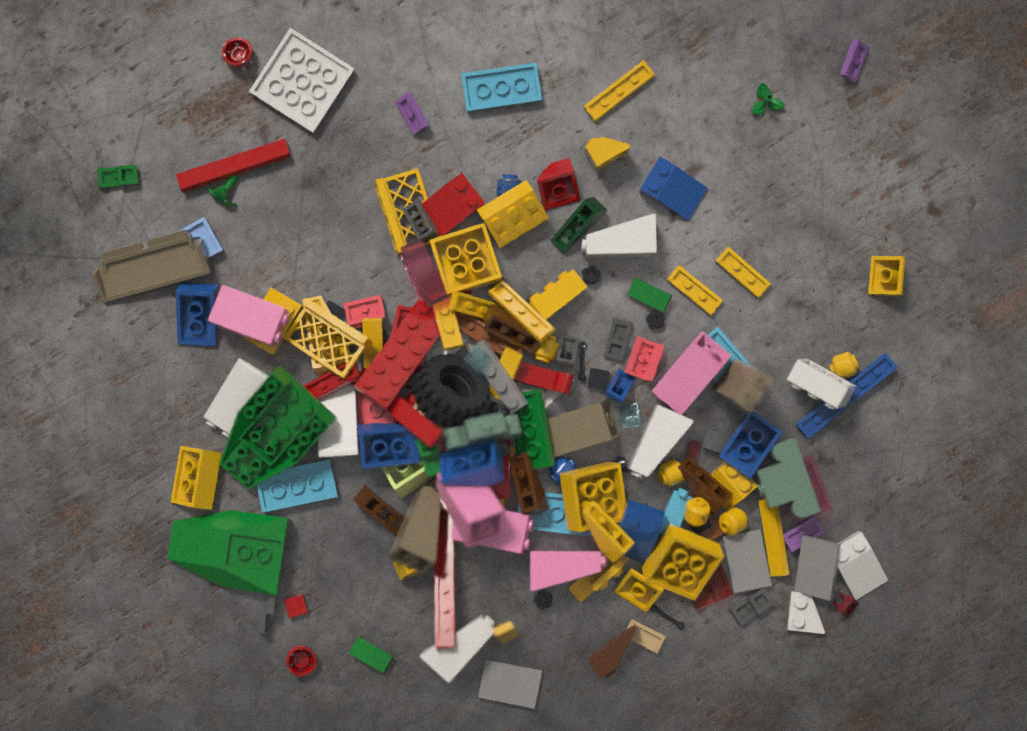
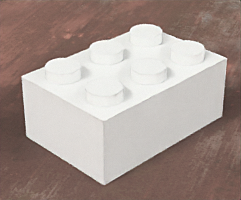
[787,358,857,409]

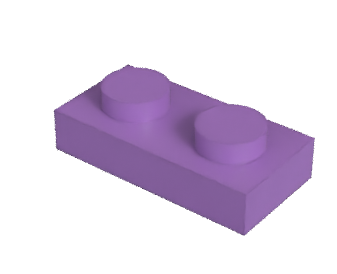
[840,39,869,82]
[395,92,430,135]
[783,516,824,552]

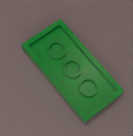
[510,389,555,469]

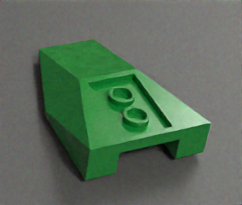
[219,365,338,489]
[167,510,290,596]

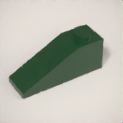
[551,197,607,253]

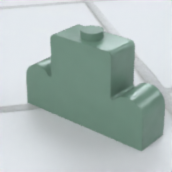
[442,413,523,453]
[756,438,821,518]

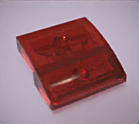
[692,562,734,609]

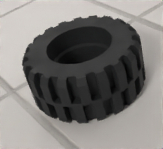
[413,354,490,428]

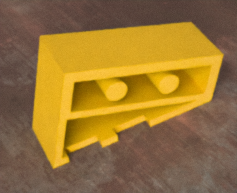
[529,269,587,320]

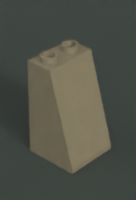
[712,359,774,412]
[547,400,620,457]
[388,486,441,574]

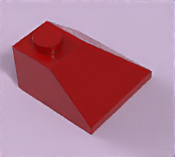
[536,158,581,211]

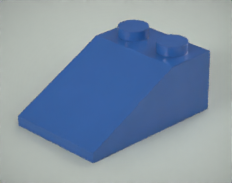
[639,156,707,221]
[175,282,219,346]
[718,410,782,479]
[357,423,420,469]
[440,438,504,486]
[619,499,665,563]

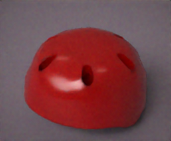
[222,37,253,68]
[286,645,317,676]

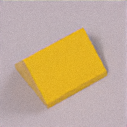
[868,256,906,297]
[614,567,664,612]

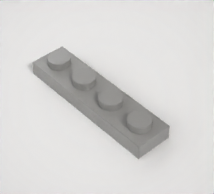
[468,339,528,414]

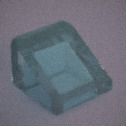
[464,344,491,373]
[620,403,641,428]

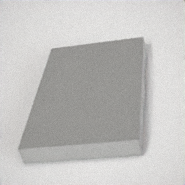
[722,529,772,593]
[794,535,841,601]
[478,659,542,709]

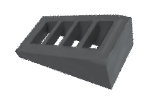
[402,199,440,243]

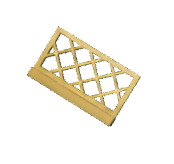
[374,168,430,255]
[283,298,373,379]

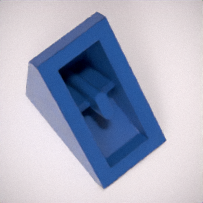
[604,369,636,404]

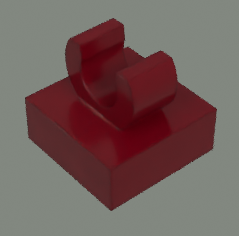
[833,593,859,619]

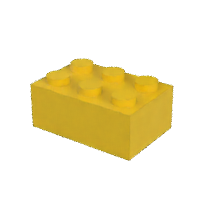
[477,180,549,248]

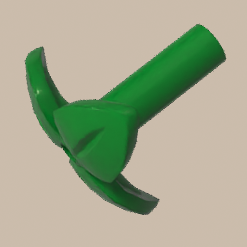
[752,82,785,115]
[208,175,238,207]

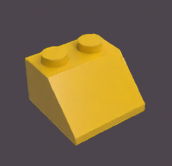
[584,137,630,172]
[710,462,757,511]

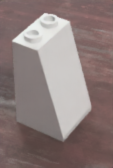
[581,214,657,258]
[204,358,268,438]
[318,383,359,457]
[628,405,694,478]
[420,614,496,683]

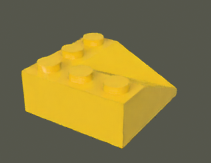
[429,223,502,295]
[560,462,626,532]
[642,524,724,601]

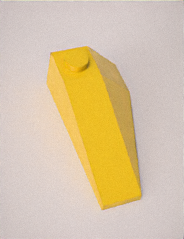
[302,296,351,377]

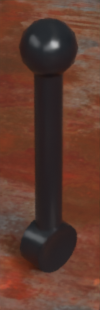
[578,341,586,381]
[650,604,685,630]

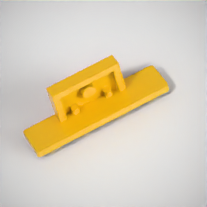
[569,556,630,602]

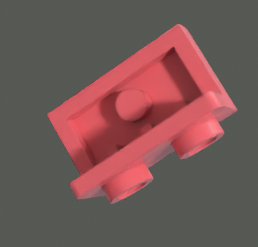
[343,295,386,328]
[624,336,664,382]

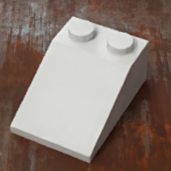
[837,531,888,600]

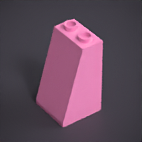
[208,285,290,347]
[652,331,732,415]
[436,473,504,549]
[450,510,534,553]
[530,551,608,591]

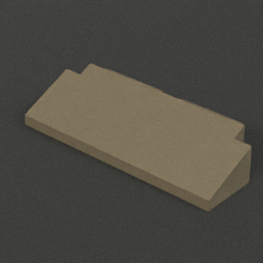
[92,230,211,303]

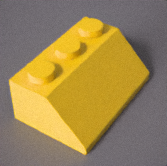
[242,287,303,356]
[171,446,222,510]

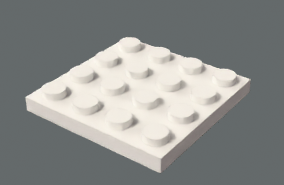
[249,28,355,134]

